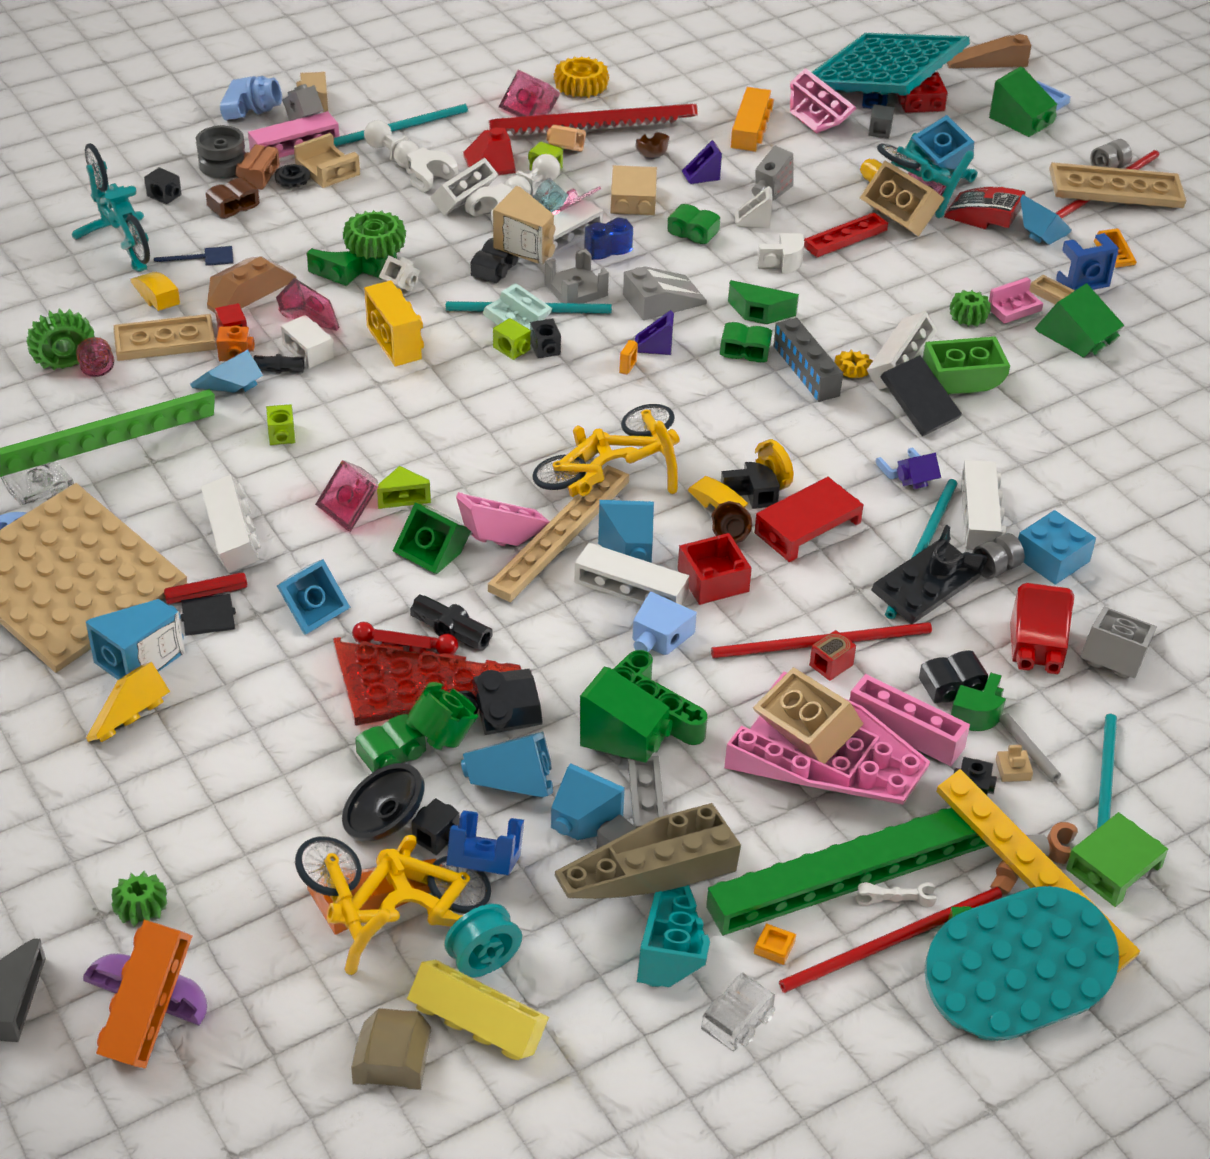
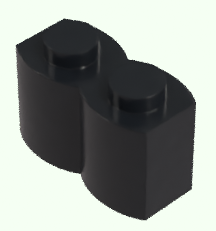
[470,238,519,283]
[919,650,989,703]

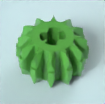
[949,290,991,327]
[111,871,167,927]

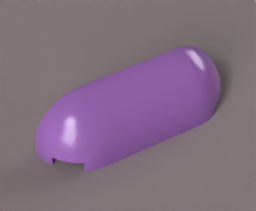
[83,953,207,1025]

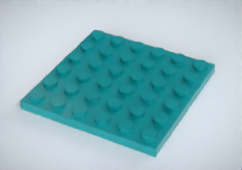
[811,33,970,95]

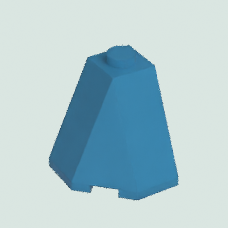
[461,731,553,797]

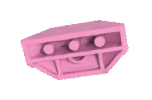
[790,68,856,133]
[456,492,550,546]

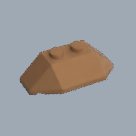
[207,256,297,314]

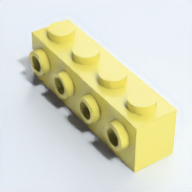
[407,959,549,1060]

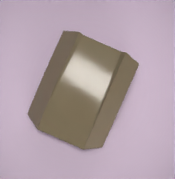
[351,1008,431,1090]

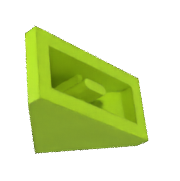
[377,466,431,509]

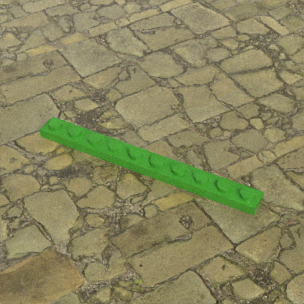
[0,389,215,477]

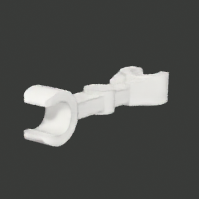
[856,883,937,907]

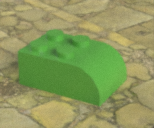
[923,336,1010,394]

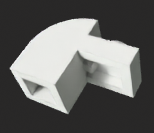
[757,233,804,274]

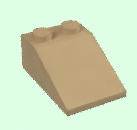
[753,667,863,764]

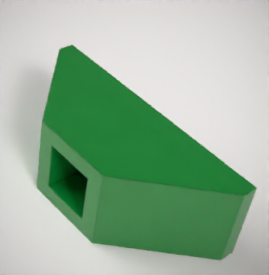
[728,280,799,324]

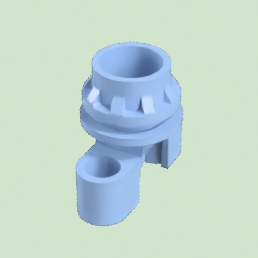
[220,76,282,120]

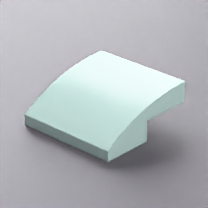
[483,283,552,329]

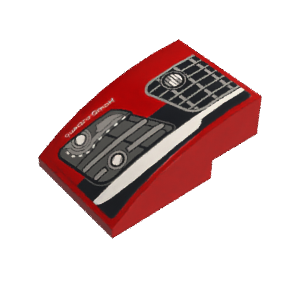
[944,187,1026,230]

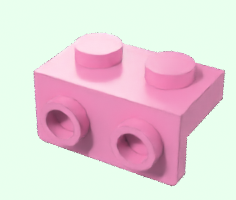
[989,277,1044,324]

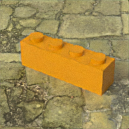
[731,87,774,152]

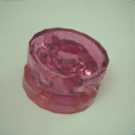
[76,337,115,377]

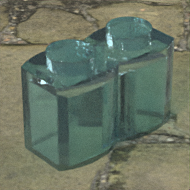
[532,178,568,213]

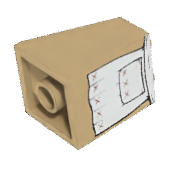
[493,186,556,265]

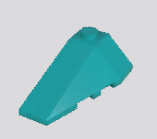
[637,885,710,987]

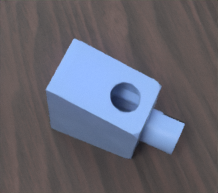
[632,592,697,655]

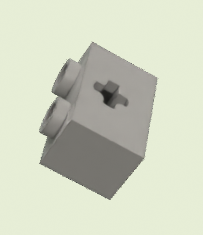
[282,84,323,121]

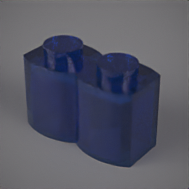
[584,218,633,260]

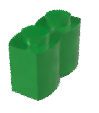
[667,204,720,244]
[719,322,773,363]
[355,714,426,773]

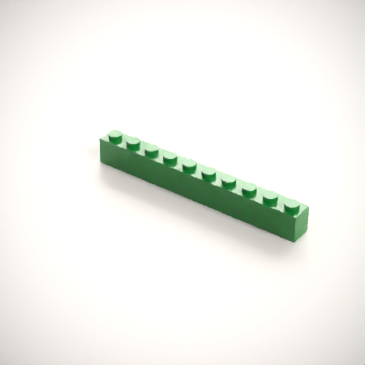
[706,808,989,936]

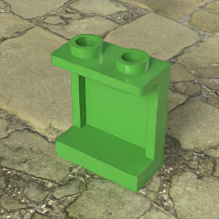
[1066,812,1168,907]

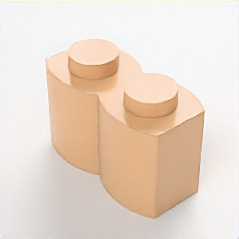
[546,125,586,152]

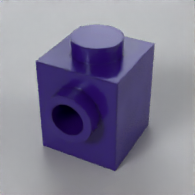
[897,452,941,489]

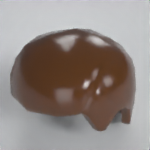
[635,132,669,158]
[711,501,752,544]

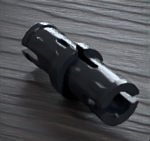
[253,354,305,374]

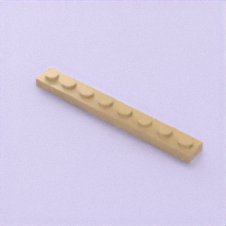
[488,465,629,603]

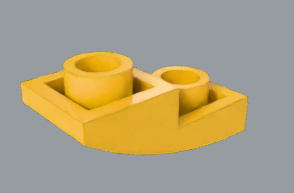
[688,476,748,508]

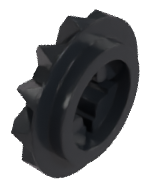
[274,164,310,189]

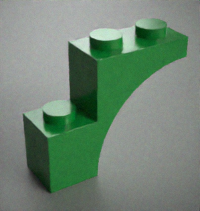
[307,248,397,286]

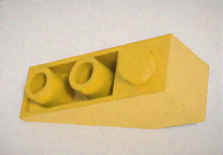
[86,662,170,742]

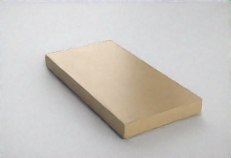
[113,314,216,361]

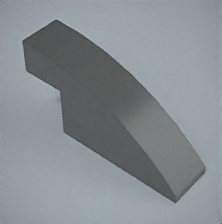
[0,938,46,1042]

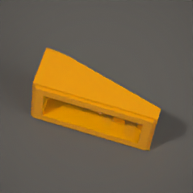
[1094,228,1137,268]

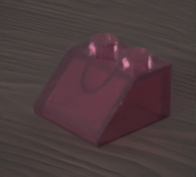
[498,70,561,117]

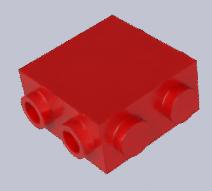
[894,72,948,113]

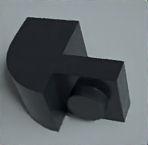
[721,462,780,509]

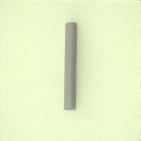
[999,713,1061,782]

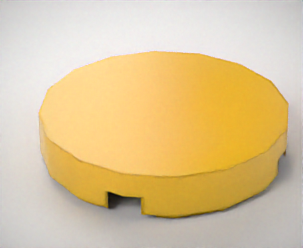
[755,439,794,490]

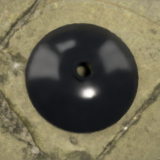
[342,763,425,842]

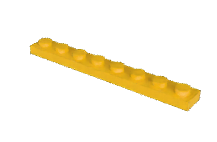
[936,769,1140,973]

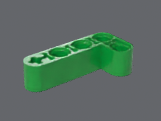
[613,650,708,745]

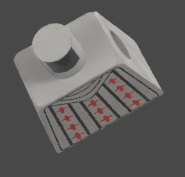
[752,146,794,200]

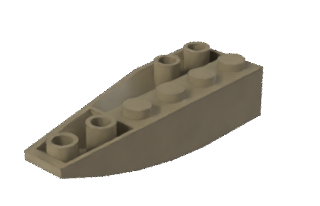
[555,803,741,899]

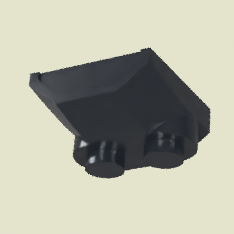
[472,669,543,735]

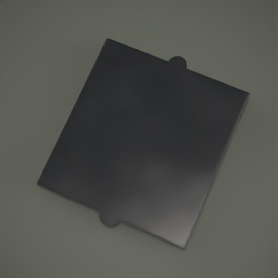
[180,594,236,636]

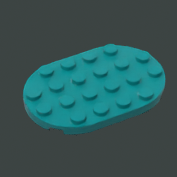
[925,886,1119,1041]

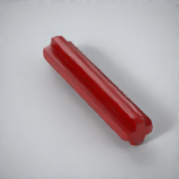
[164,572,247,604]

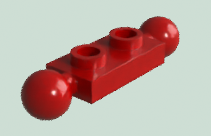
[352,622,458,657]

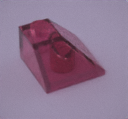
[276,278,340,331]
[315,460,378,532]

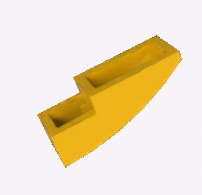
[131,271,180,311]

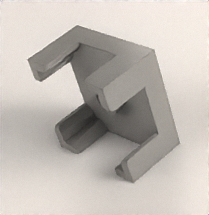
[545,249,609,303]

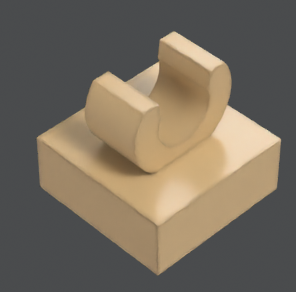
[995,745,1033,782]

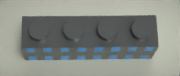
[773,318,843,402]

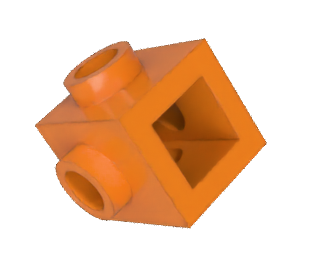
[216,326,255,361]

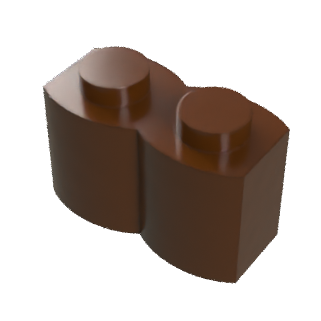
[205,178,260,218]

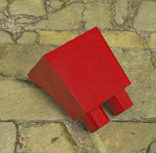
[1010,583,1075,674]

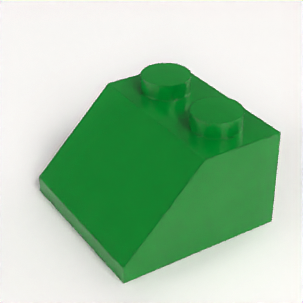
[392,502,471,574]

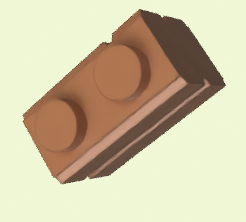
[236,144,280,190]

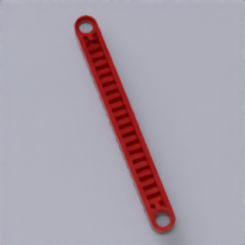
[489,104,698,135]

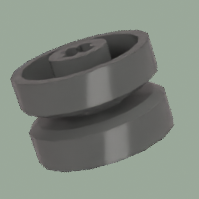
[195,125,245,178]

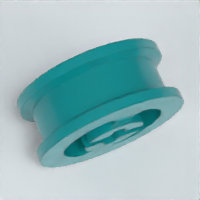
[444,904,522,978]

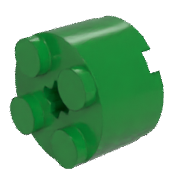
[406,682,478,750]

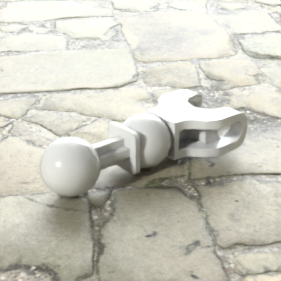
[364,120,458,192]
[465,154,560,226]

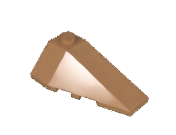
[947,34,1032,68]

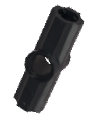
[410,594,493,651]

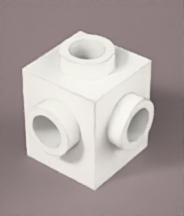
[379,256,420,292]

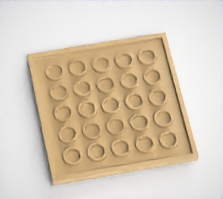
[0,483,187,673]

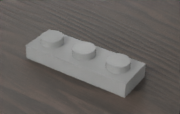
[628,756,665,828]

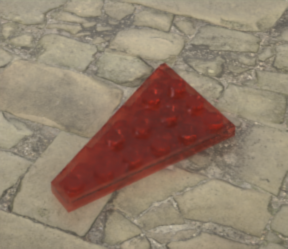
[333,637,521,726]

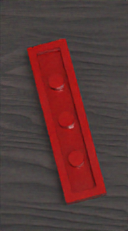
[804,212,888,258]

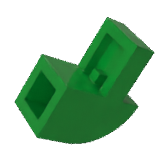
[951,672,1006,731]

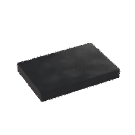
[880,355,962,437]

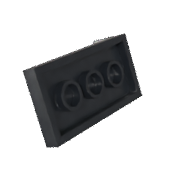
[871,525,988,624]

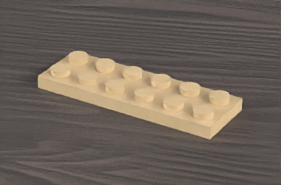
[1049,162,1187,208]

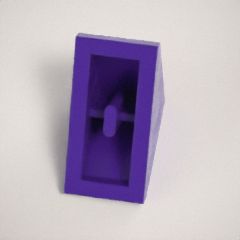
[681,140,722,184]
[635,310,674,355]

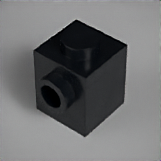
[411,798,460,856]

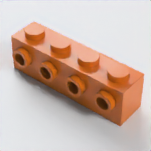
[96,920,193,1069]

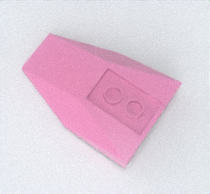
[724,671,930,805]

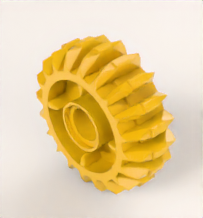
[554,56,609,98]

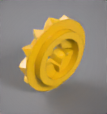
[834,349,873,378]

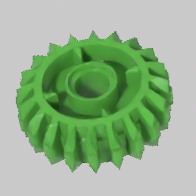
[343,210,406,260]
[26,308,96,370]

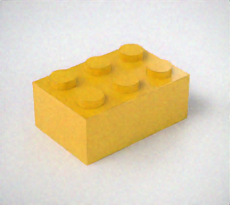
[364,280,424,366]

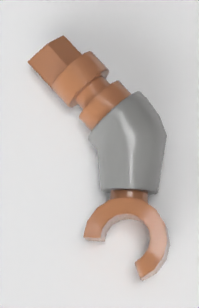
[990,822,1078,895]

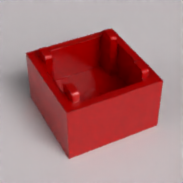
[678,533,752,605]

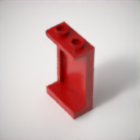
[754,476,864,562]

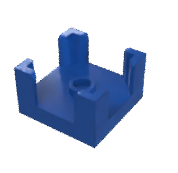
[1056,233,1119,290]
[446,810,525,876]

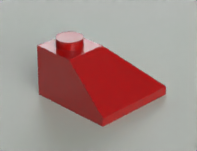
[463,128,516,175]

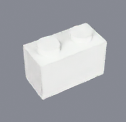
[281,315,335,369]

